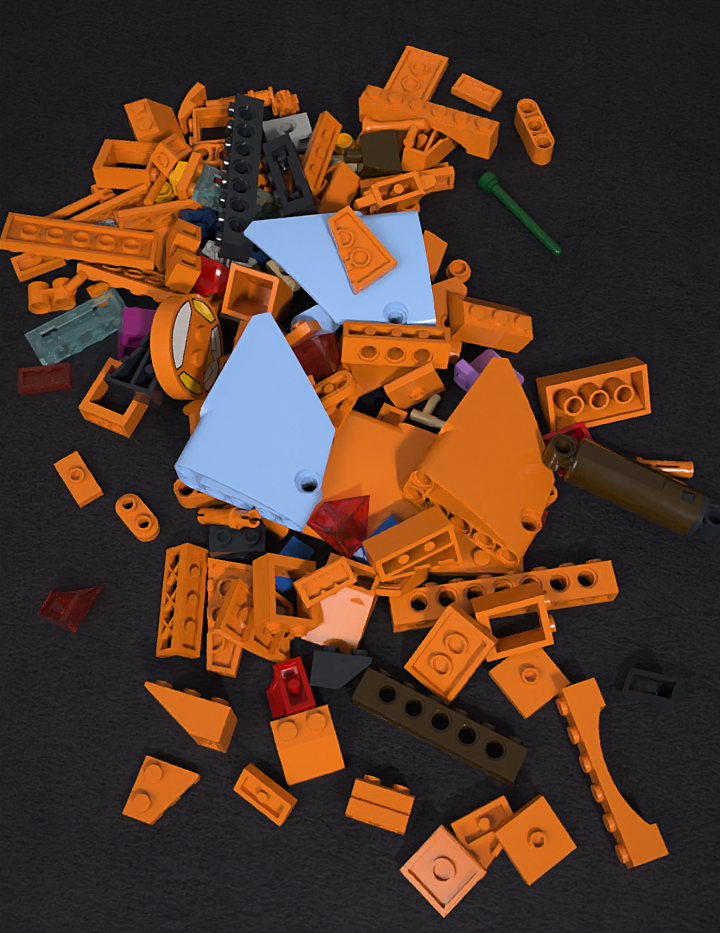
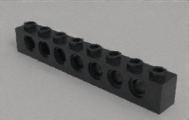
[214,93,264,263]

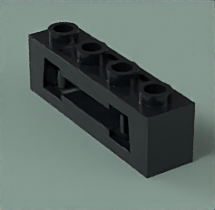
[261,133,320,218]

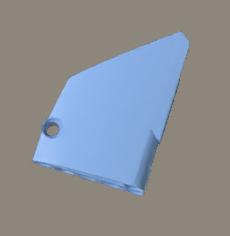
[244,210,436,327]

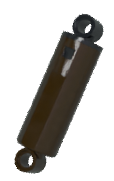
[542,434,720,541]

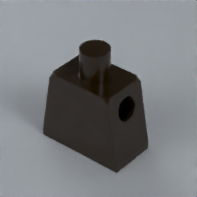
[344,129,402,179]

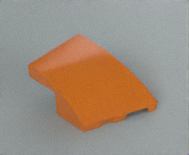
[212,578,294,664]

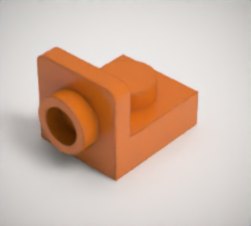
[150,133,193,174]

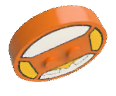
[150,294,224,400]

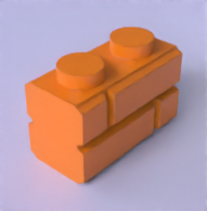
[345,775,415,835]

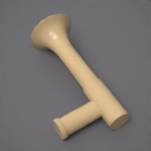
[410,394,446,430]

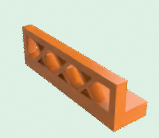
[294,111,342,197]
[358,162,455,198]
[67,184,149,224]
[114,195,214,232]
[156,543,209,659]

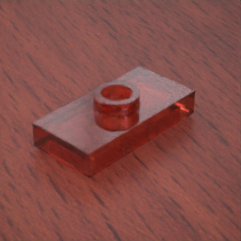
[18,362,72,395]

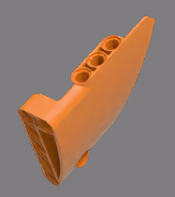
[403,357,555,566]
[301,409,437,551]

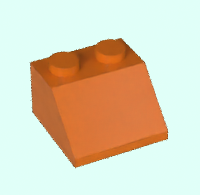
[124,98,186,143]
[270,705,345,786]

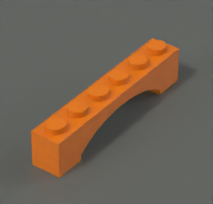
[359,85,499,160]
[556,678,669,869]

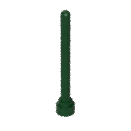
[478,171,562,256]

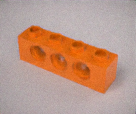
[341,321,451,369]

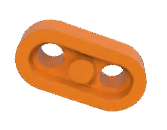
[313,370,357,410]
[115,494,160,542]

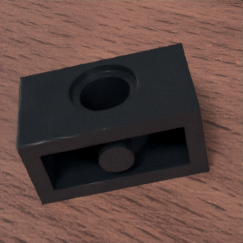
[209,525,268,563]

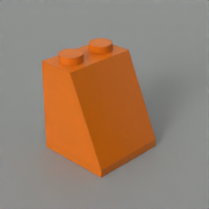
[221,262,294,323]

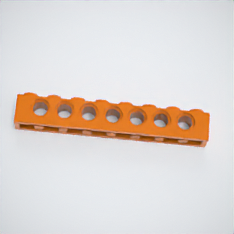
[388,559,619,633]

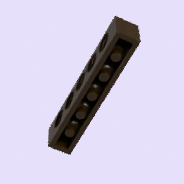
[352,667,529,787]

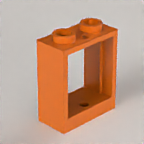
[189,105,231,160]
[92,139,160,191]
[78,357,149,438]
[253,553,318,637]
[470,581,556,662]

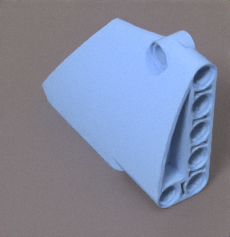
[174,312,335,532]

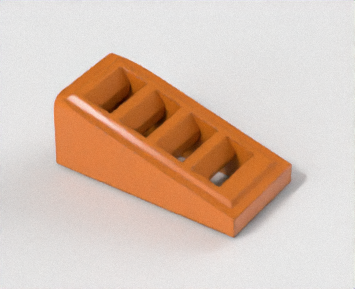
[376,568,428,597]

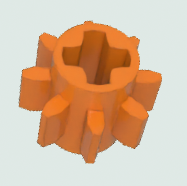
[271,90,300,118]

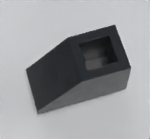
[310,645,375,689]

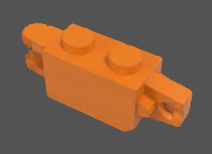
[353,171,437,214]

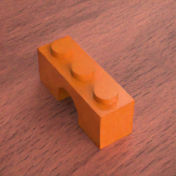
[165,218,201,294]

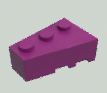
[118,307,157,360]

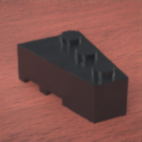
[103,331,167,409]

